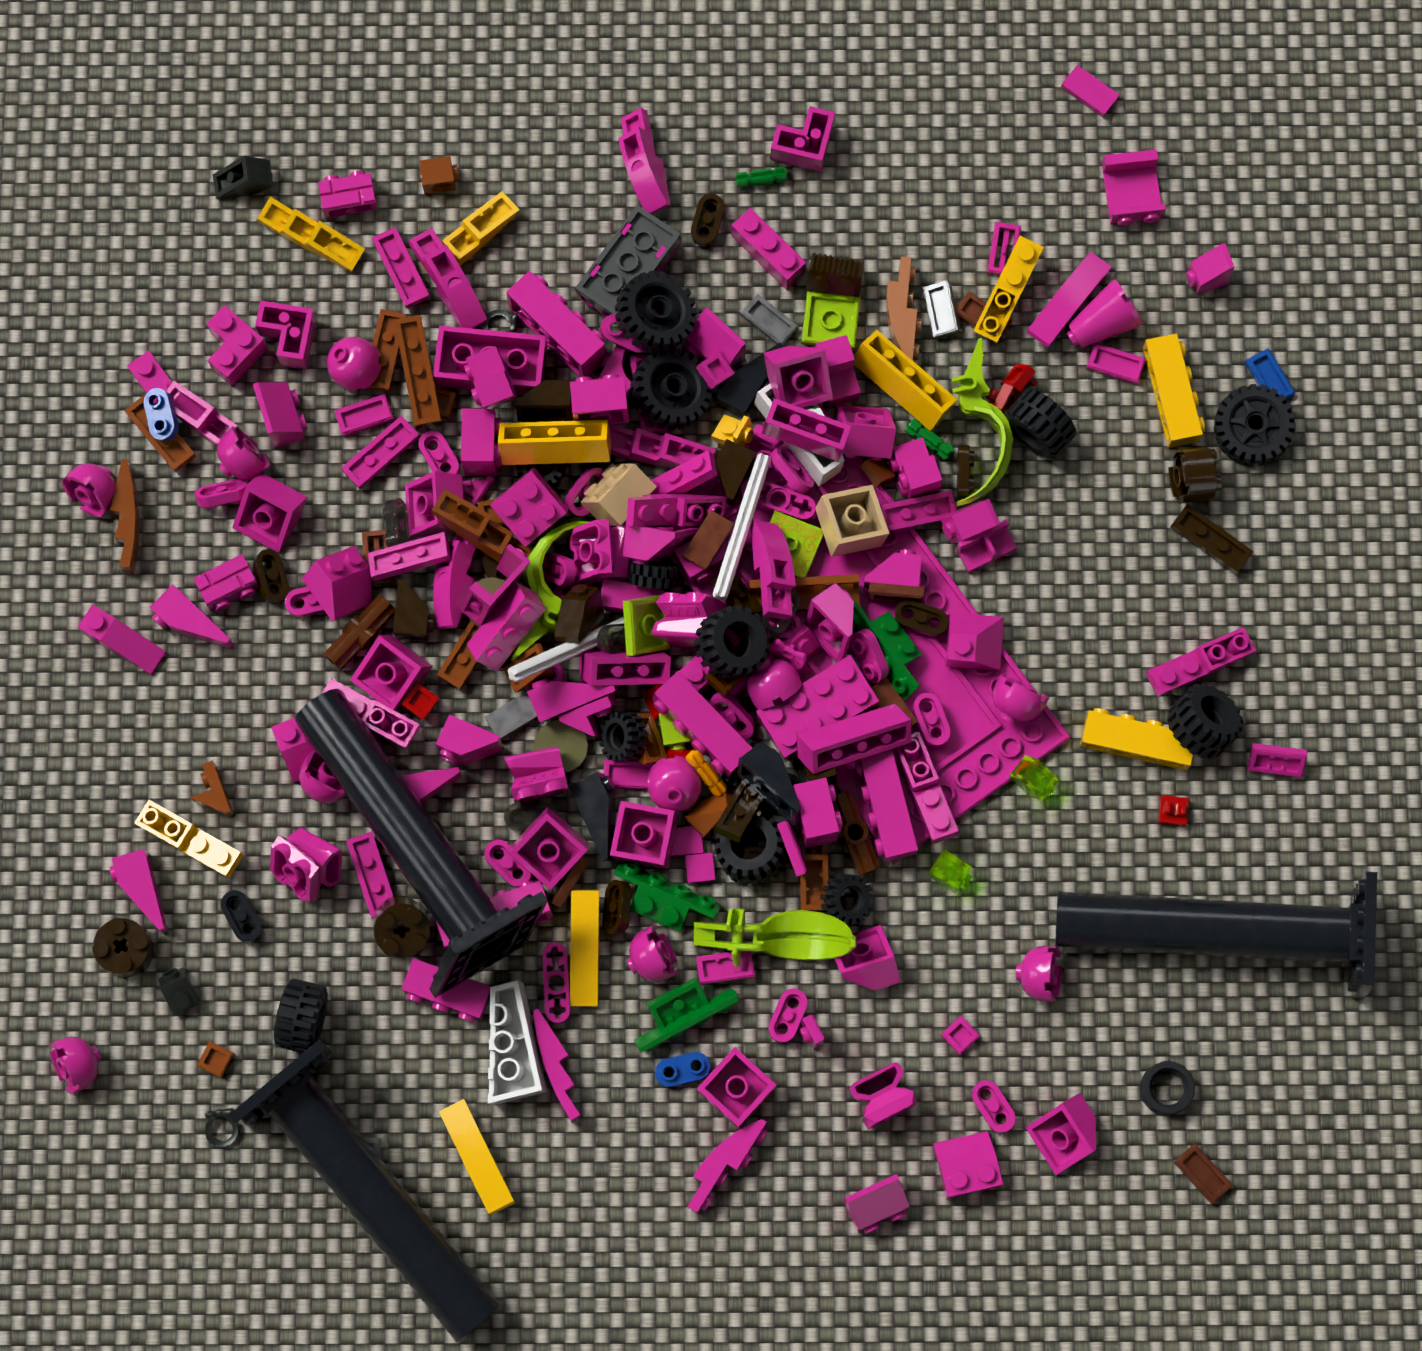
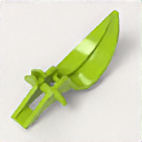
[952,338,1013,507]
[511,521,588,661]
[694,908,856,967]

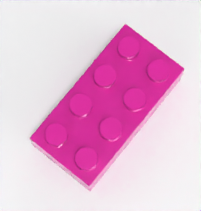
[506,271,606,377]
[433,325,548,395]
[756,655,879,763]

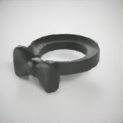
[482,309,520,333]
[205,1108,239,1147]

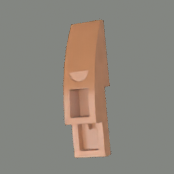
[886,256,922,360]

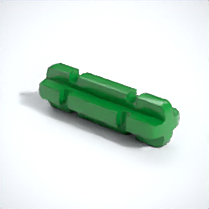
[736,166,788,188]
[905,419,954,460]

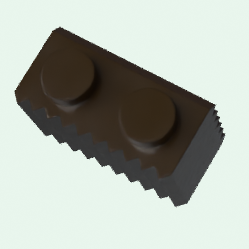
[806,252,865,298]

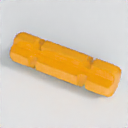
[686,749,727,797]

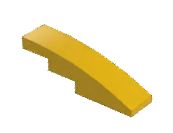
[420,191,520,272]
[256,196,365,272]
[570,890,599,1006]
[439,1099,515,1216]

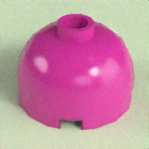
[327,336,381,392]
[217,426,270,480]
[62,463,116,517]
[747,657,803,709]
[993,674,1050,724]
[299,750,347,804]
[648,756,702,812]
[627,925,679,982]
[1016,946,1062,1002]
[49,1036,101,1095]

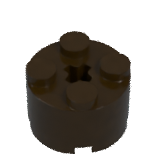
[1168,446,1222,504]
[373,896,430,958]
[92,918,154,977]

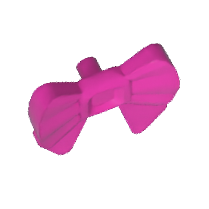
[769,639,807,671]

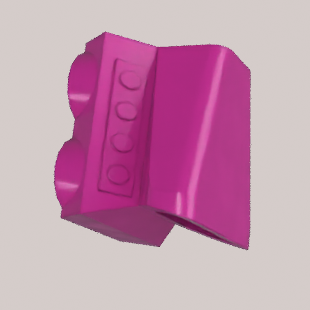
[569,519,630,584]
[652,592,728,648]
[504,746,569,804]
[270,827,342,902]
[850,1062,918,1130]

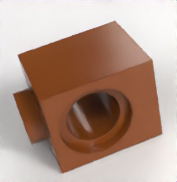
[419,156,460,195]

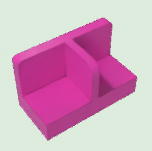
[956,519,1017,573]

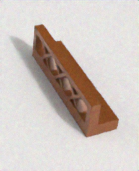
[394,315,441,429]
[749,574,860,612]

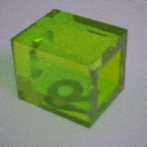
[1009,755,1059,801]
[927,849,973,894]

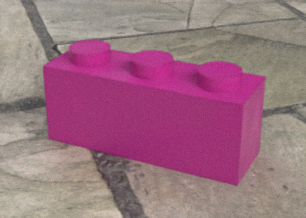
[731,208,806,290]
[762,398,851,462]
[467,581,546,672]
[581,651,671,686]
[401,958,491,1023]

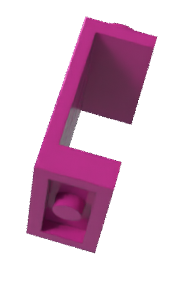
[1101,149,1166,226]
[459,544,531,626]

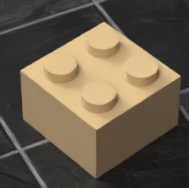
[580,464,656,526]
[816,485,889,557]

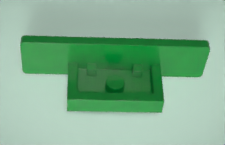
[852,601,922,701]
[614,861,722,932]
[634,977,739,1053]

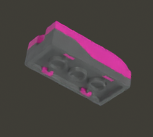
[575,205,681,317]

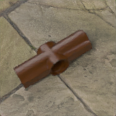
[324,595,395,671]
[832,790,881,876]

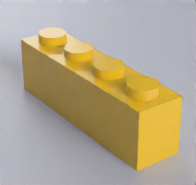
[854,330,958,431]
[1143,333,1205,448]
[498,420,611,465]
[1079,708,1193,771]

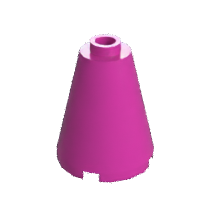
[1066,279,1143,348]

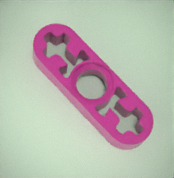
[741,478,816,522]
[542,942,571,1024]

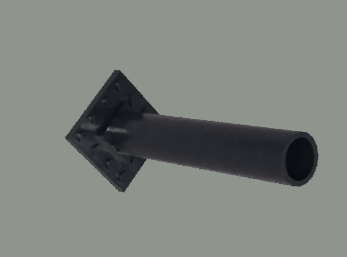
[295,689,548,998]
[1055,871,1378,1000]
[229,1040,500,1342]

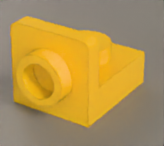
[712,414,754,447]

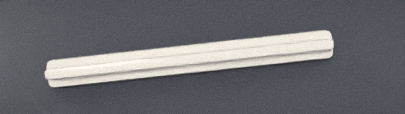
[713,453,771,601]
[508,617,625,682]

